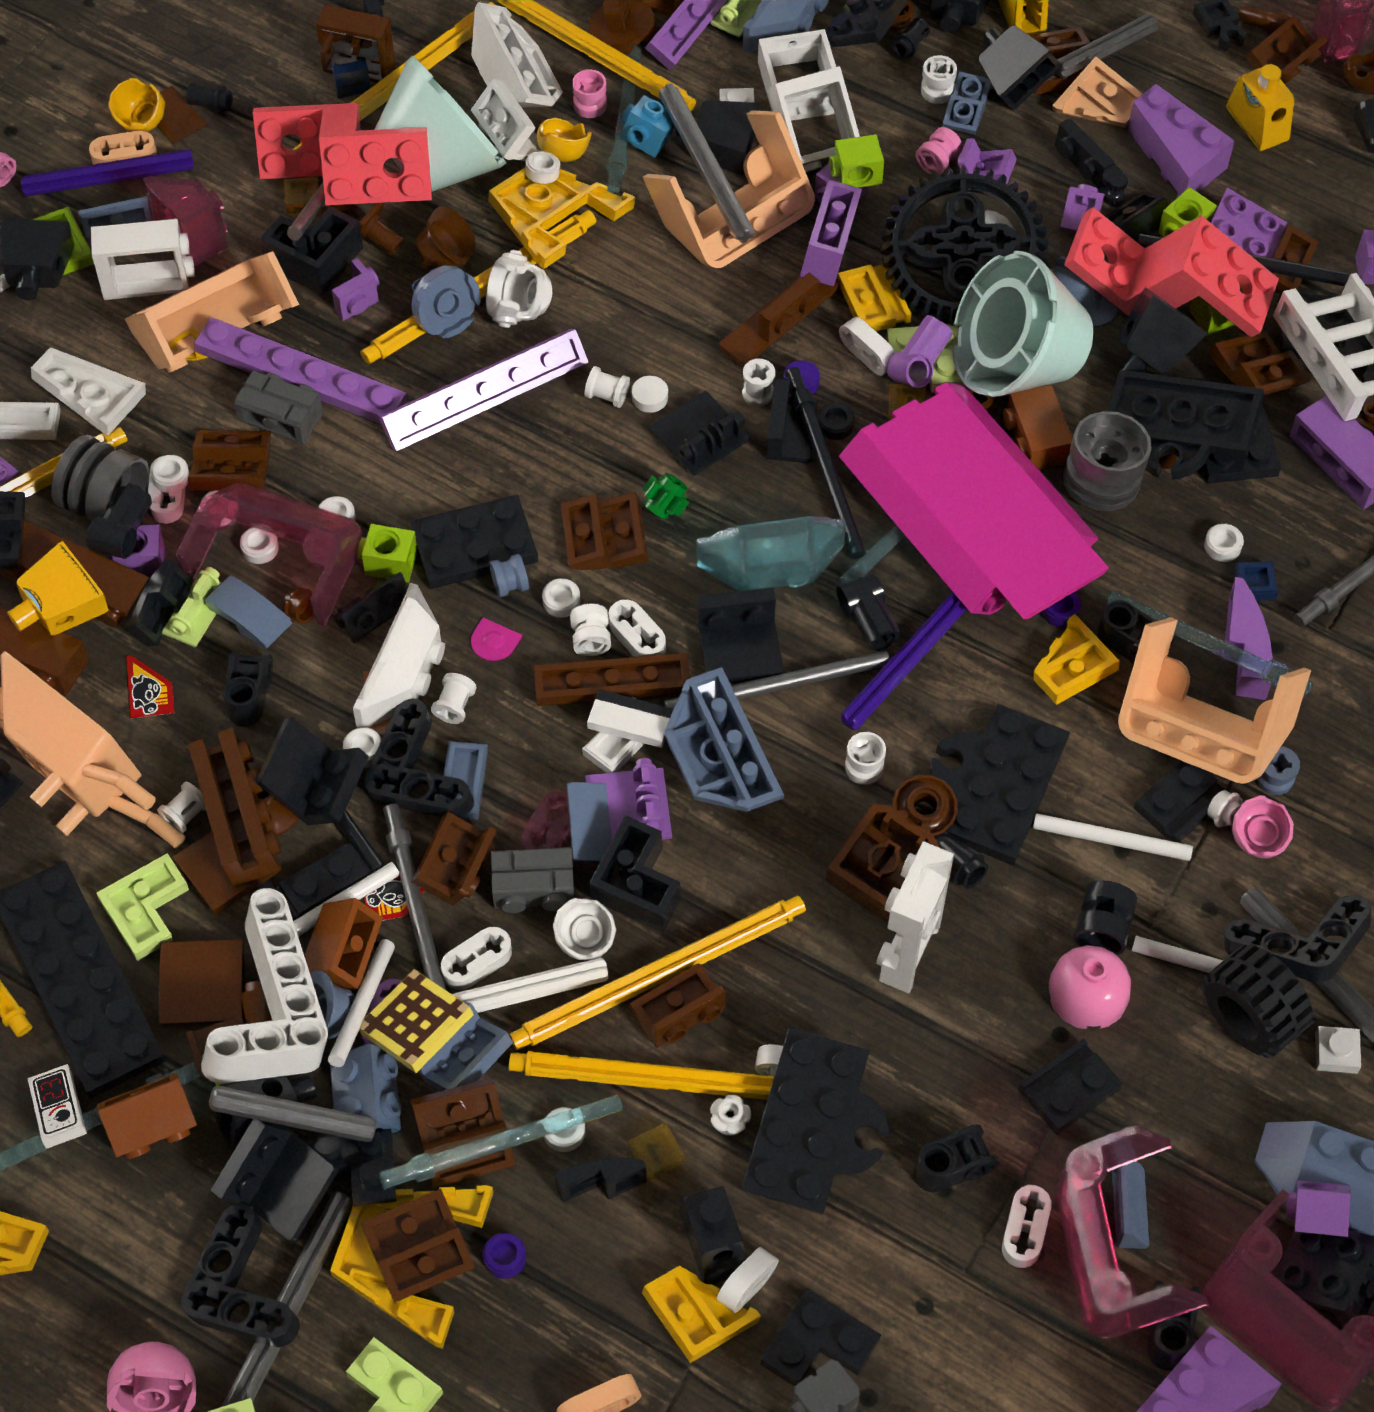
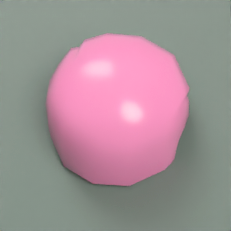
[1232,795,1294,859]

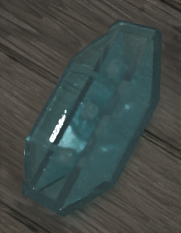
[696,516,846,591]

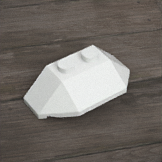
[471,2,563,108]
[353,583,445,728]

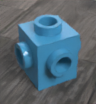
[620,95,675,158]

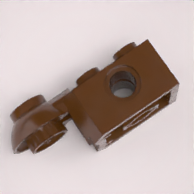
[825,775,958,922]

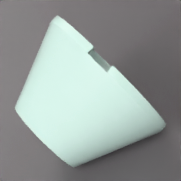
[374,55,506,192]
[952,251,1093,397]

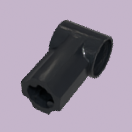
[86,483,152,559]
[836,573,900,651]

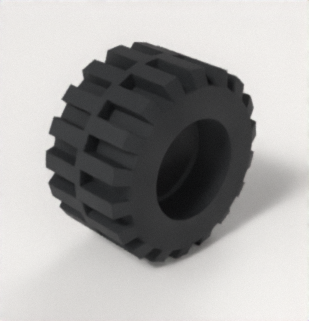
[1202,944,1314,1058]

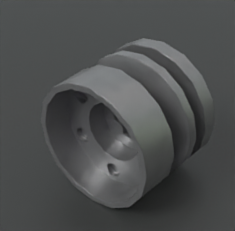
[1063,411,1152,511]
[51,434,150,521]

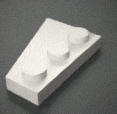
[31,347,146,436]

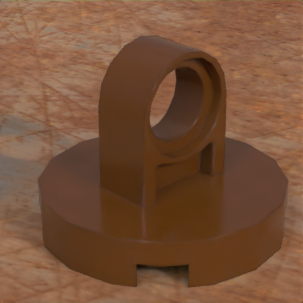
[589,0,656,54]

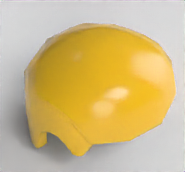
[108,78,165,132]
[536,118,592,163]

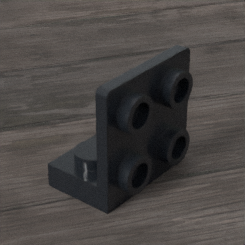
[697,587,784,682]
[256,717,369,825]
[211,1119,338,1241]
[1269,1230,1374,1338]

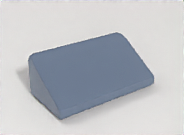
[78,196,154,237]
[567,782,611,866]
[1112,1152,1149,1249]

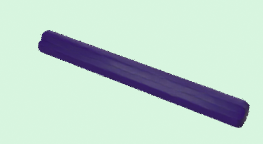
[21,149,194,196]
[841,592,967,730]

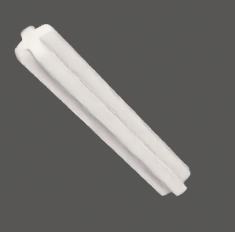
[452,958,608,1013]

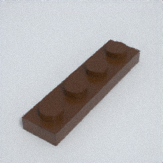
[534,653,690,706]

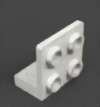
[471,79,542,161]

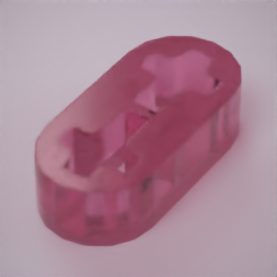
[522,790,570,850]

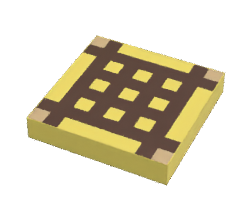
[359,969,474,1073]

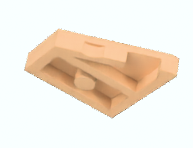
[1052,56,1142,128]

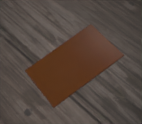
[157,86,208,144]

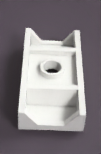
[876,841,954,993]

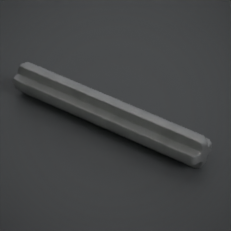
[1055,13,1159,79]
[209,1086,376,1142]

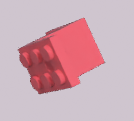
[253,103,432,205]
[1064,207,1279,337]

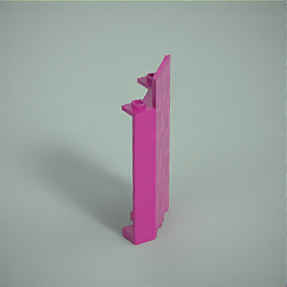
[839,382,1109,619]

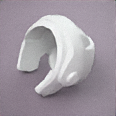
[486,250,552,328]

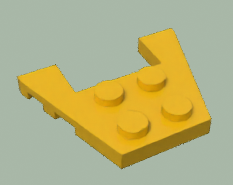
[488,168,635,269]
[330,1185,494,1349]

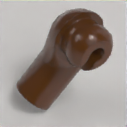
[1239,6,1289,34]

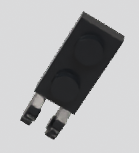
[1055,119,1128,206]

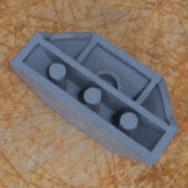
[743,0,829,53]
[664,667,784,812]
[1254,1121,1374,1236]

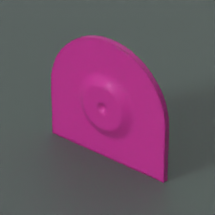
[471,618,523,661]

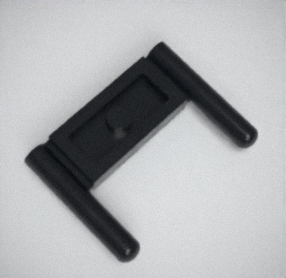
[256,809,385,921]

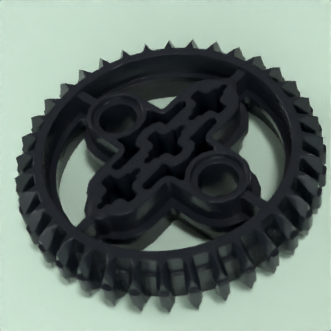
[880,165,1049,326]

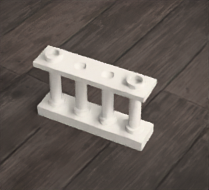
[1273,273,1374,422]

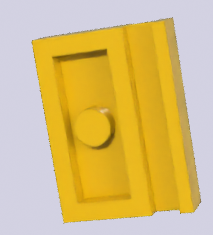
[838,261,911,332]

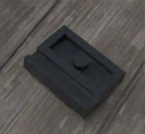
[1133,761,1231,843]
[1018,1038,1123,1135]

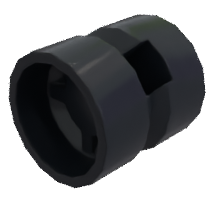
[1074,880,1138,955]

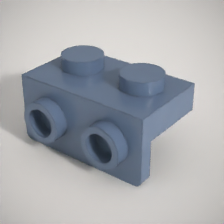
[418,1001,513,1091]
[330,1043,401,1133]

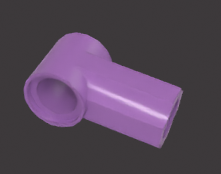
[887,315,953,388]

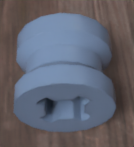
[489,554,529,598]
[1256,746,1300,795]

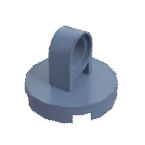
[411,265,481,338]

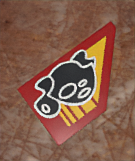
[126,656,175,719]
[364,876,425,921]

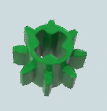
[642,473,690,519]

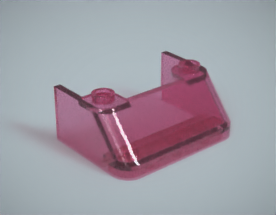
[176,483,363,627]
[1056,1125,1208,1339]
[1200,1190,1374,1411]

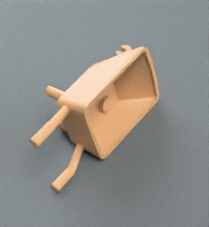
[0,651,185,848]

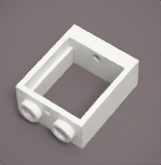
[758,29,836,121]
[768,66,860,172]
[91,219,195,300]

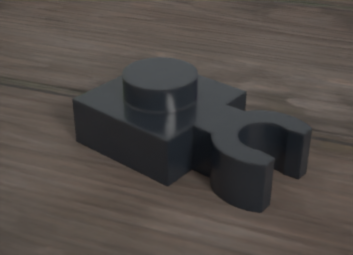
[1193,0,1246,51]

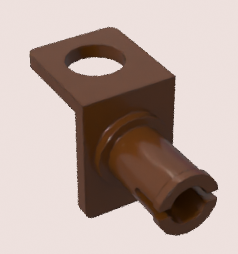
[336,203,404,257]

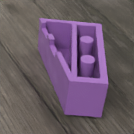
[1128,84,1234,198]
[1137,1326,1282,1412]

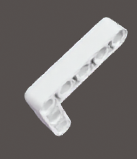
[201,888,328,1083]

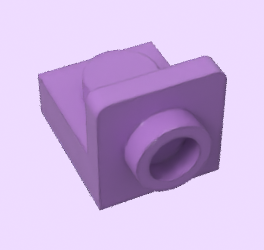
[1060,184,1104,234]

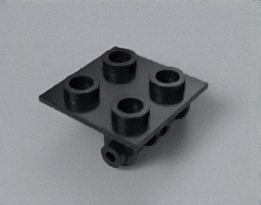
[649,391,751,476]

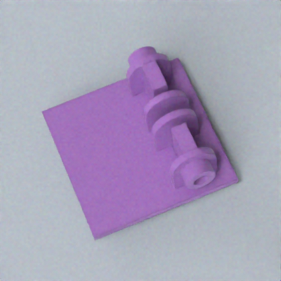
[1210,188,1287,258]
[585,758,672,841]

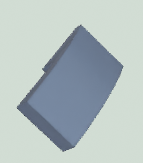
[942,72,992,135]
[205,575,292,649]

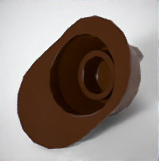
[416,206,476,269]

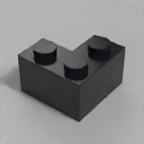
[260,206,363,295]
[589,815,681,933]

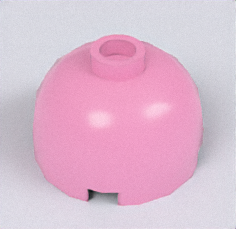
[1048,945,1131,1029]
[107,1342,196,1412]

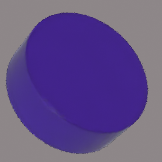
[784,360,820,395]
[1042,592,1081,627]
[483,1233,526,1279]

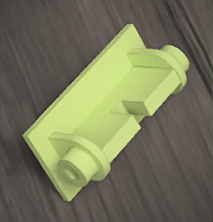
[711,0,762,37]
[162,567,222,647]

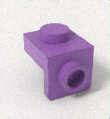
[958,138,1017,184]
[332,258,379,321]

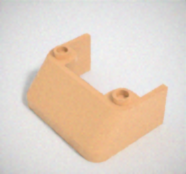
[643,111,815,268]
[125,251,299,373]
[1118,618,1311,784]

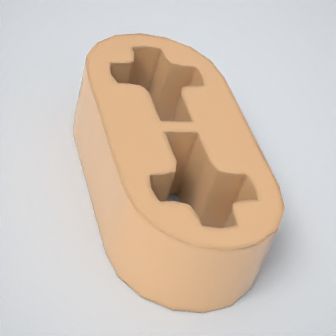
[89,131,157,165]
[556,1374,642,1412]

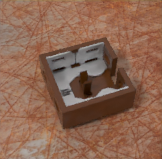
[316,5,396,83]

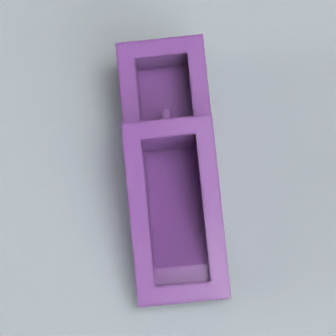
[1223,577,1273,700]

